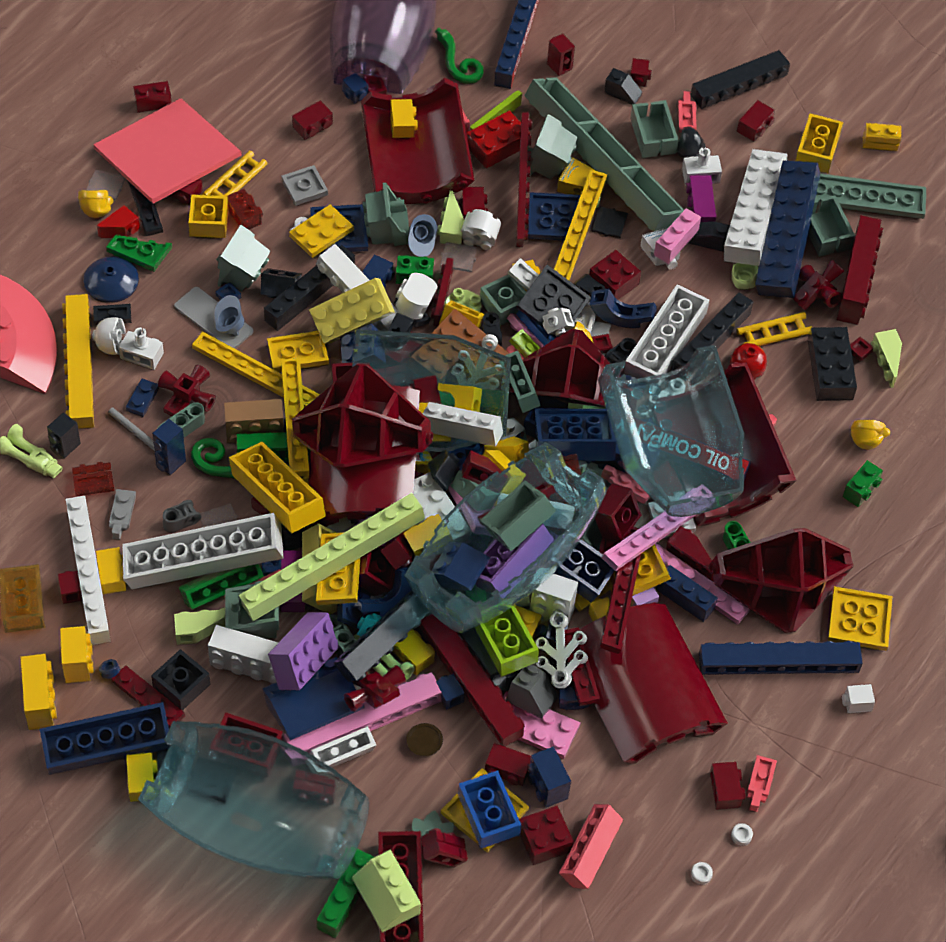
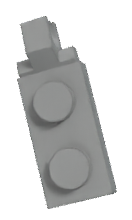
[109,489,136,540]

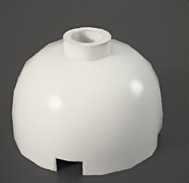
[92,317,125,355]

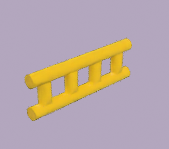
[202,150,268,200]
[736,312,812,346]

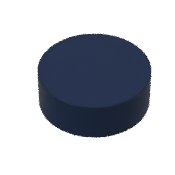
[99,659,120,679]

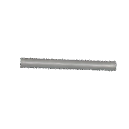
[108,408,155,451]

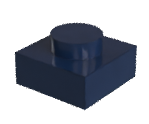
[215,282,241,300]

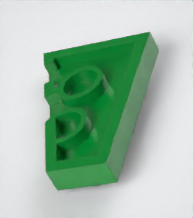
[106,235,172,272]

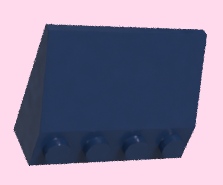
[535,408,616,462]
[262,657,365,740]

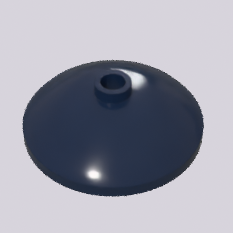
[83,257,139,303]

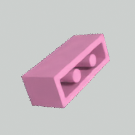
[654,208,701,264]

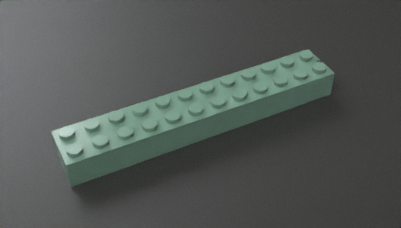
[524,77,684,232]

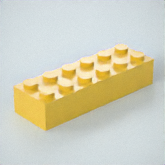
[229,442,326,533]

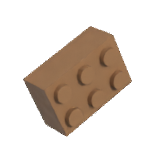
[224,399,284,443]

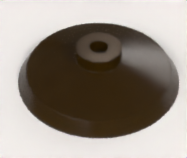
[406,723,443,756]

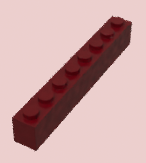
[418,605,525,747]

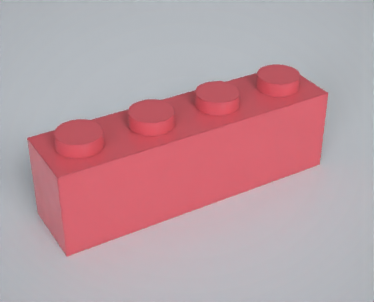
[559,804,623,889]

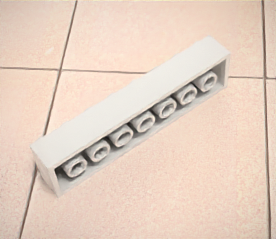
[724,149,787,266]
[123,513,283,589]

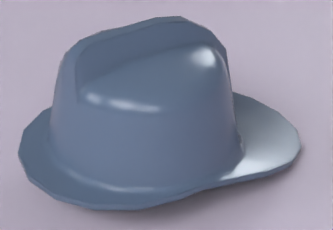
[408,214,438,257]
[214,295,245,336]

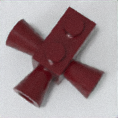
[792,260,845,311]
[158,365,216,416]
[344,665,406,712]

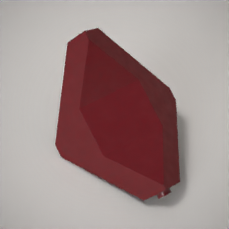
[498,329,637,414]
[292,363,433,467]
[709,528,854,633]

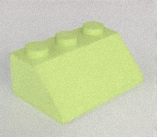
[352,850,421,932]

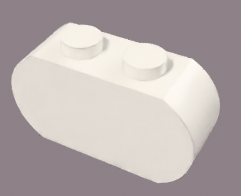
[395,273,438,319]

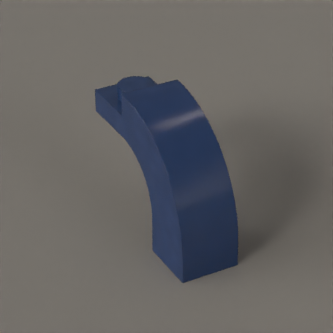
[589,289,657,328]
[355,567,421,617]

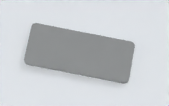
[175,287,253,349]

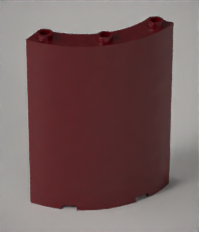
[361,78,475,204]
[650,362,797,526]
[308,385,420,527]
[579,602,728,764]

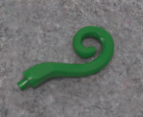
[435,28,484,84]
[191,438,236,479]

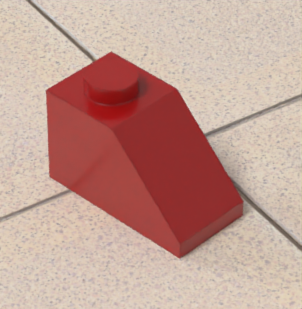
[97,205,140,238]

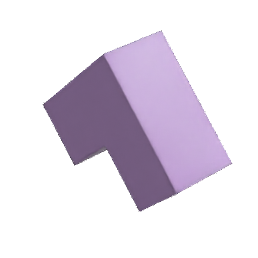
[630,587,659,607]

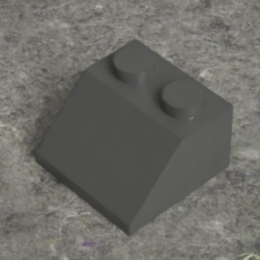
[506,665,558,718]

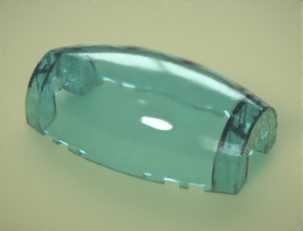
[405,442,606,633]
[138,721,369,879]

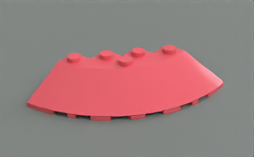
[0,275,57,394]

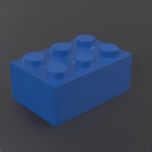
[458,770,521,849]

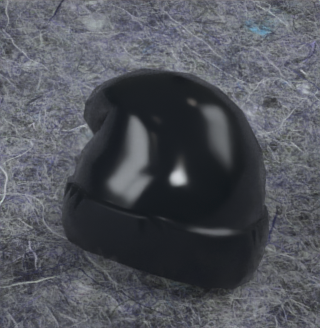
[677,126,706,158]

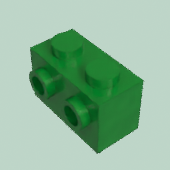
[396,255,434,284]
[843,460,883,507]

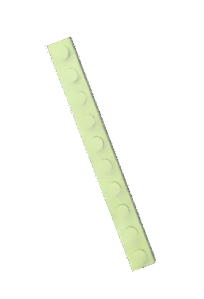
[239,493,425,621]

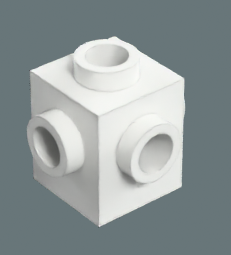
[542,308,575,336]

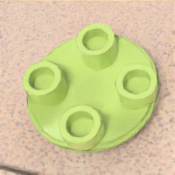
[445,288,481,312]

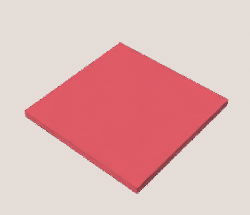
[93,98,242,204]

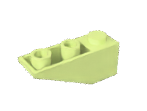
[437,190,464,246]
[871,329,902,388]
[174,608,225,645]

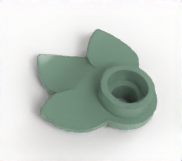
[412,811,454,846]

